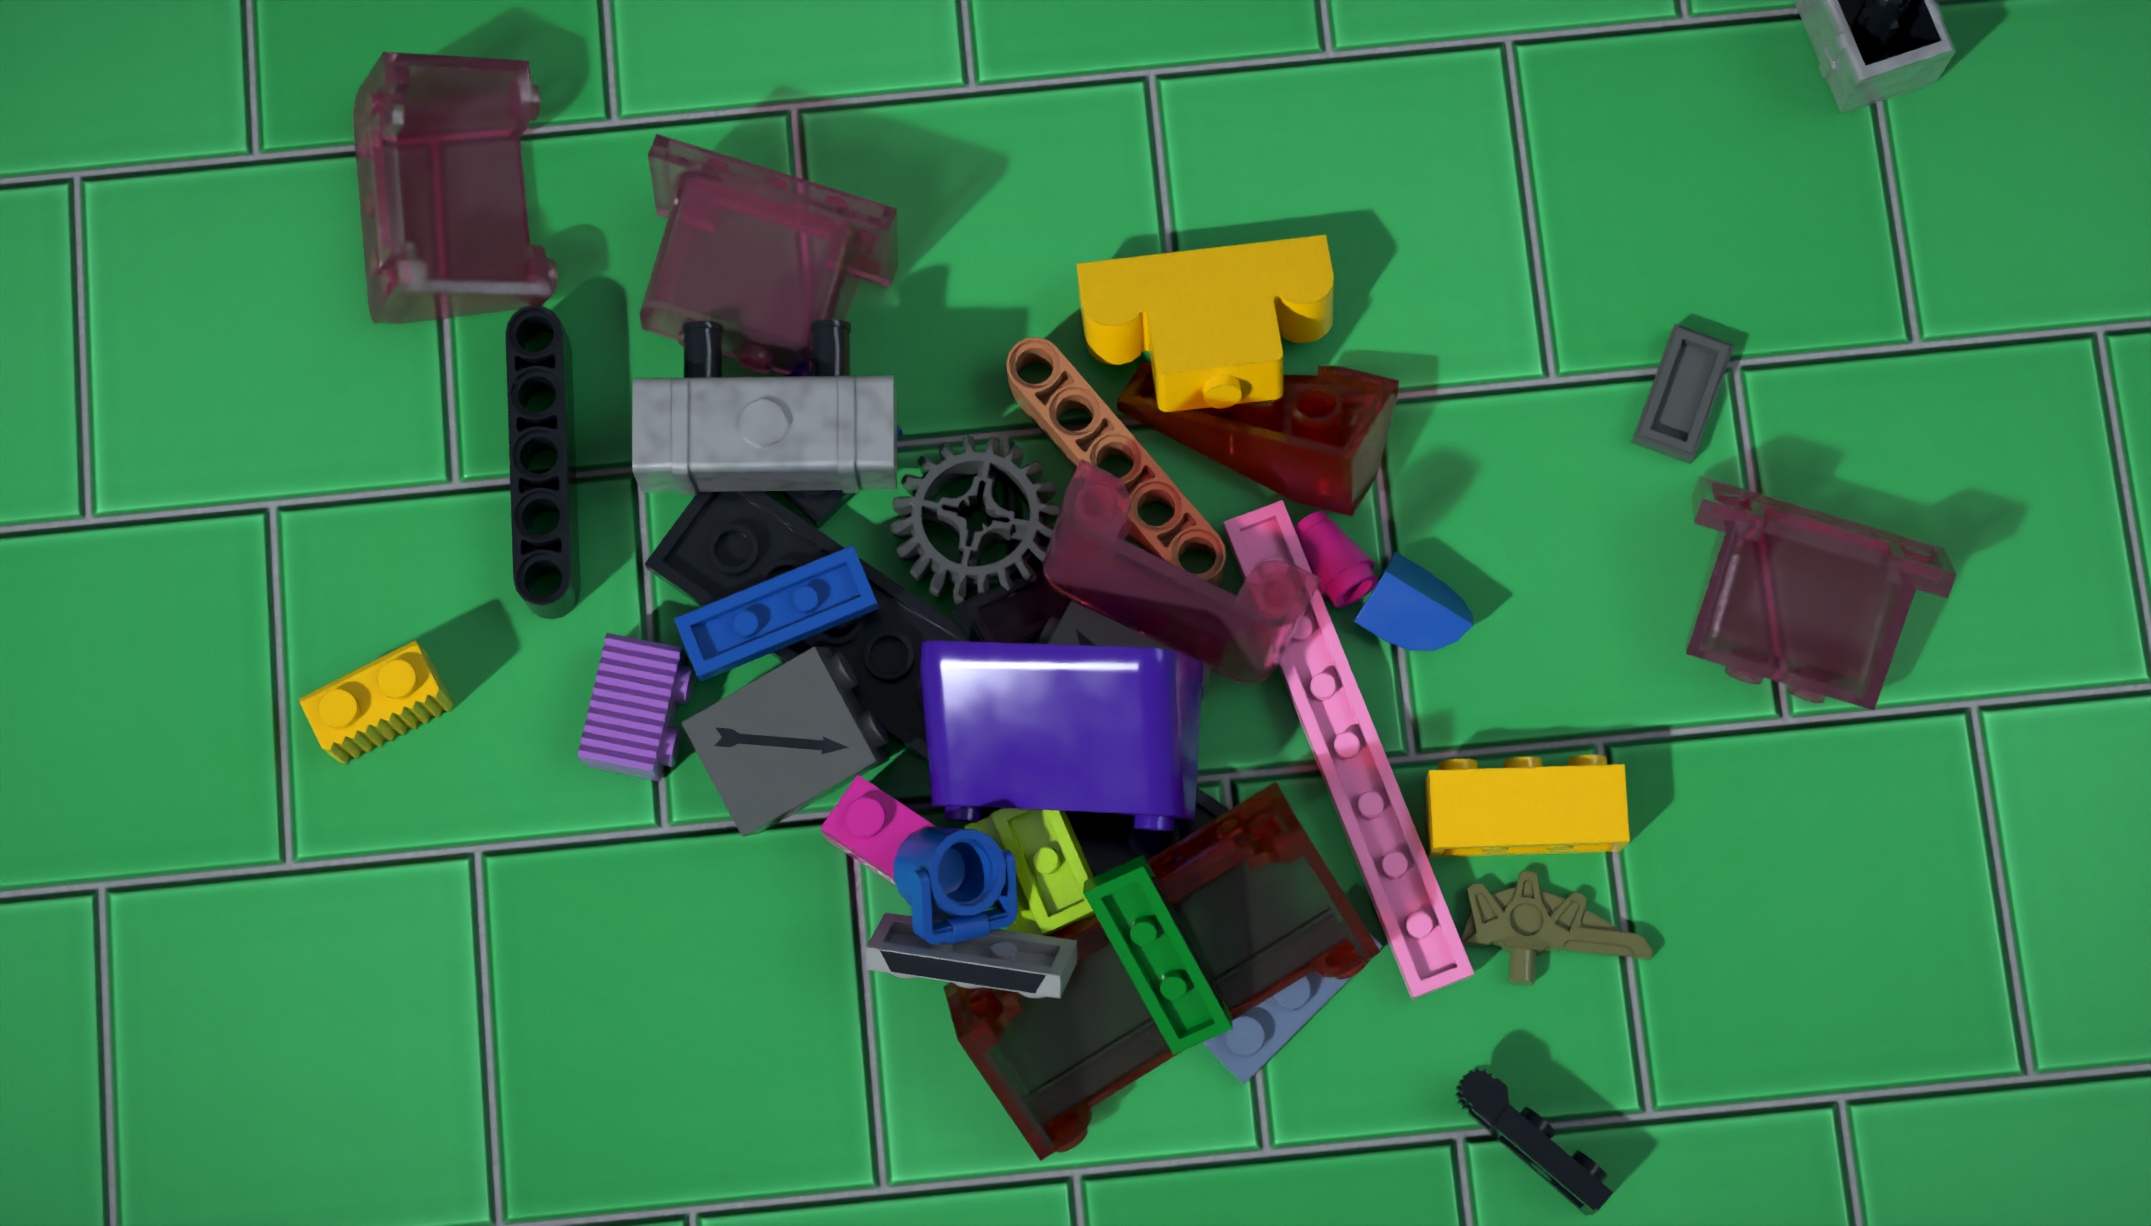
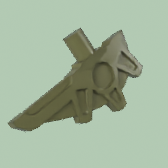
[1461,871,1653,986]

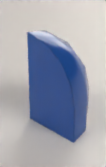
[1354,551,1474,651]

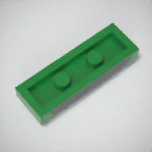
[1083,855,1233,1055]

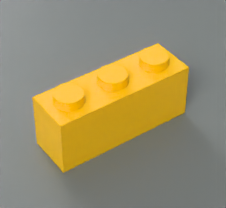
[1424,755,1630,858]

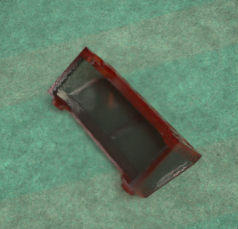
[943,782,1381,1161]

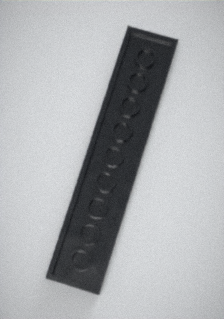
[645,491,1243,916]

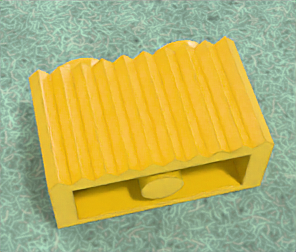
[299,640,453,765]

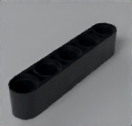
[506,305,580,619]

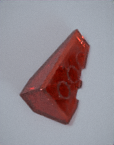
[1116,362,1399,517]

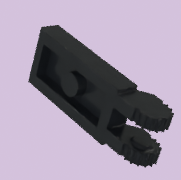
[1455,1068,1613,1216]

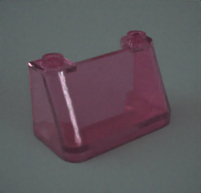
[353,52,557,324]
[1043,459,1321,686]

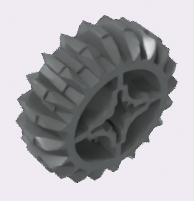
[891,436,1063,605]

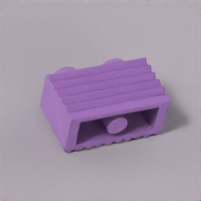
[578,633,696,781]

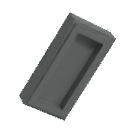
[1631,324,1734,464]

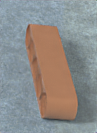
[1006,337,1226,597]

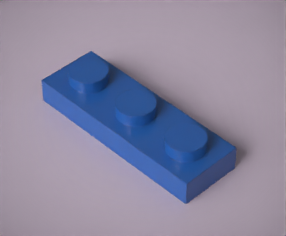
[674,545,879,682]

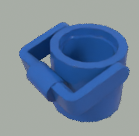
[894,827,1018,944]

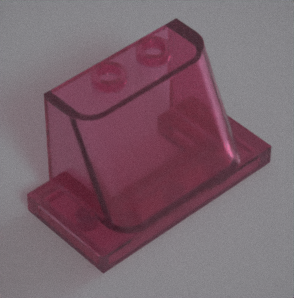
[640,134,898,376]
[1685,476,1956,710]

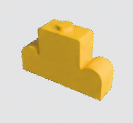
[1076,235,1334,412]

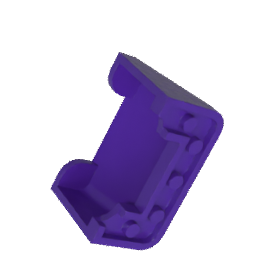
[920,641,1203,831]

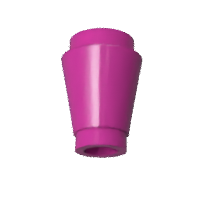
[1294,511,1378,608]

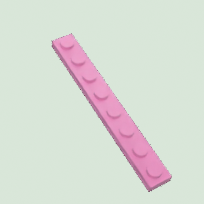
[1223,500,1474,1000]

